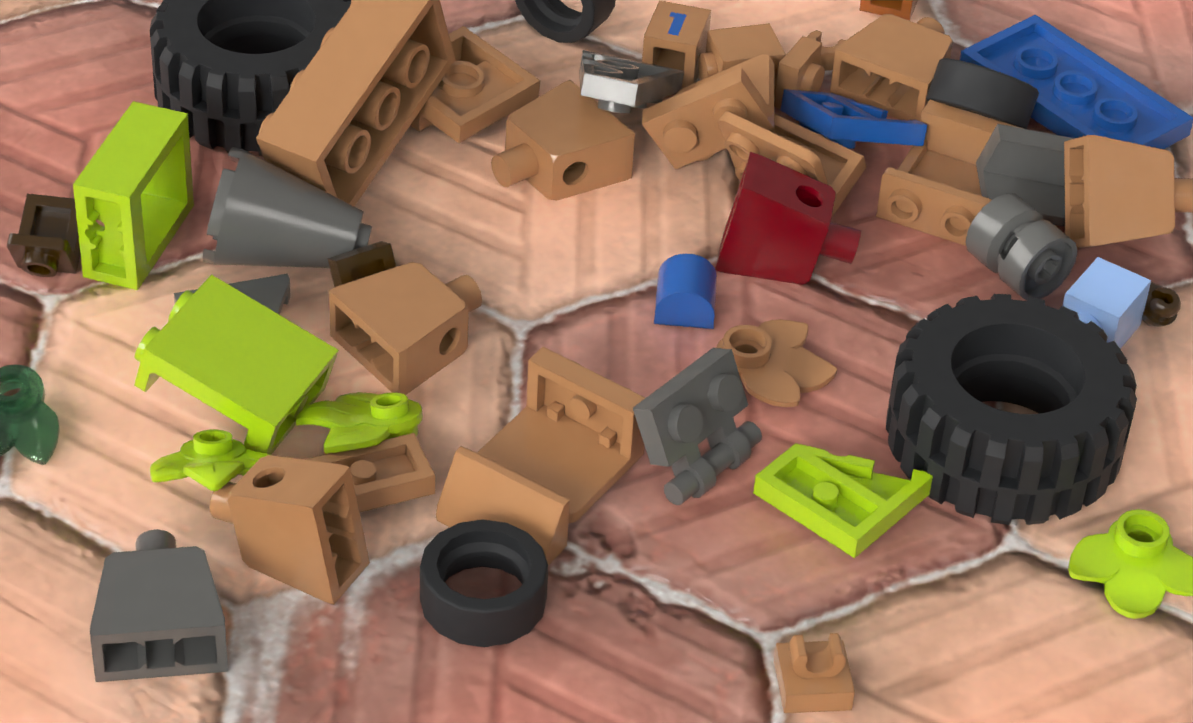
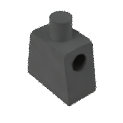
[90,529,228,682]

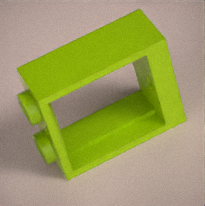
[73,101,194,290]

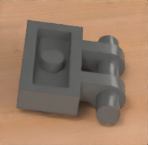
[633,348,762,505]

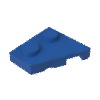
[780,89,927,149]

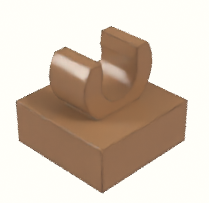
[774,633,855,713]

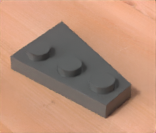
[579,50,684,113]

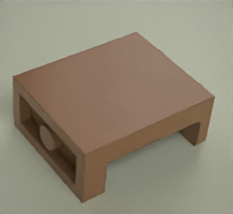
[876,100,1024,246]

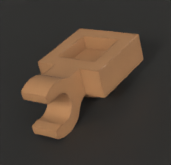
[774,30,846,109]

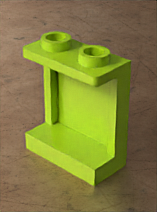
[134,274,339,455]

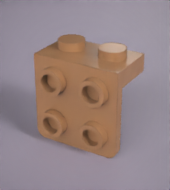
[642,54,775,170]
[718,111,867,217]
[477,347,645,523]

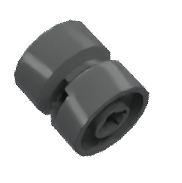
[965,193,1078,300]

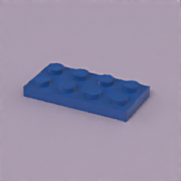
[960,15,1193,149]

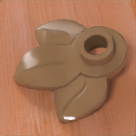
[716,319,837,407]

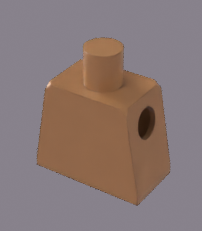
[830,14,953,121]
[491,80,635,201]
[1064,135,1193,249]
[329,262,482,395]
[209,455,370,605]

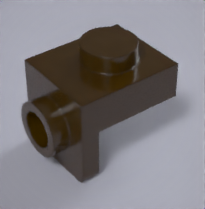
[7,193,80,277]

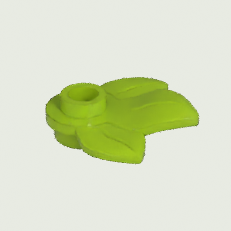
[295,392,423,454]
[150,429,270,491]
[1068,509,1193,619]

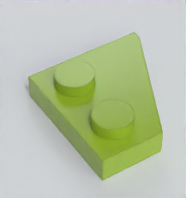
[753,443,933,558]

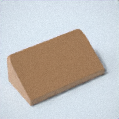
[436,446,570,566]

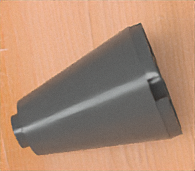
[203,147,372,268]

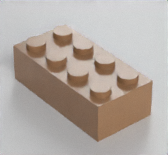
[256,0,455,206]

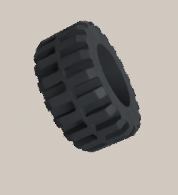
[150,0,351,156]
[886,294,1137,525]

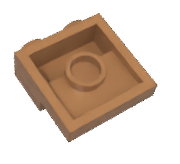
[410,26,540,143]

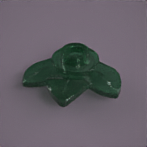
[0,365,60,465]

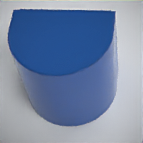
[654,254,717,329]

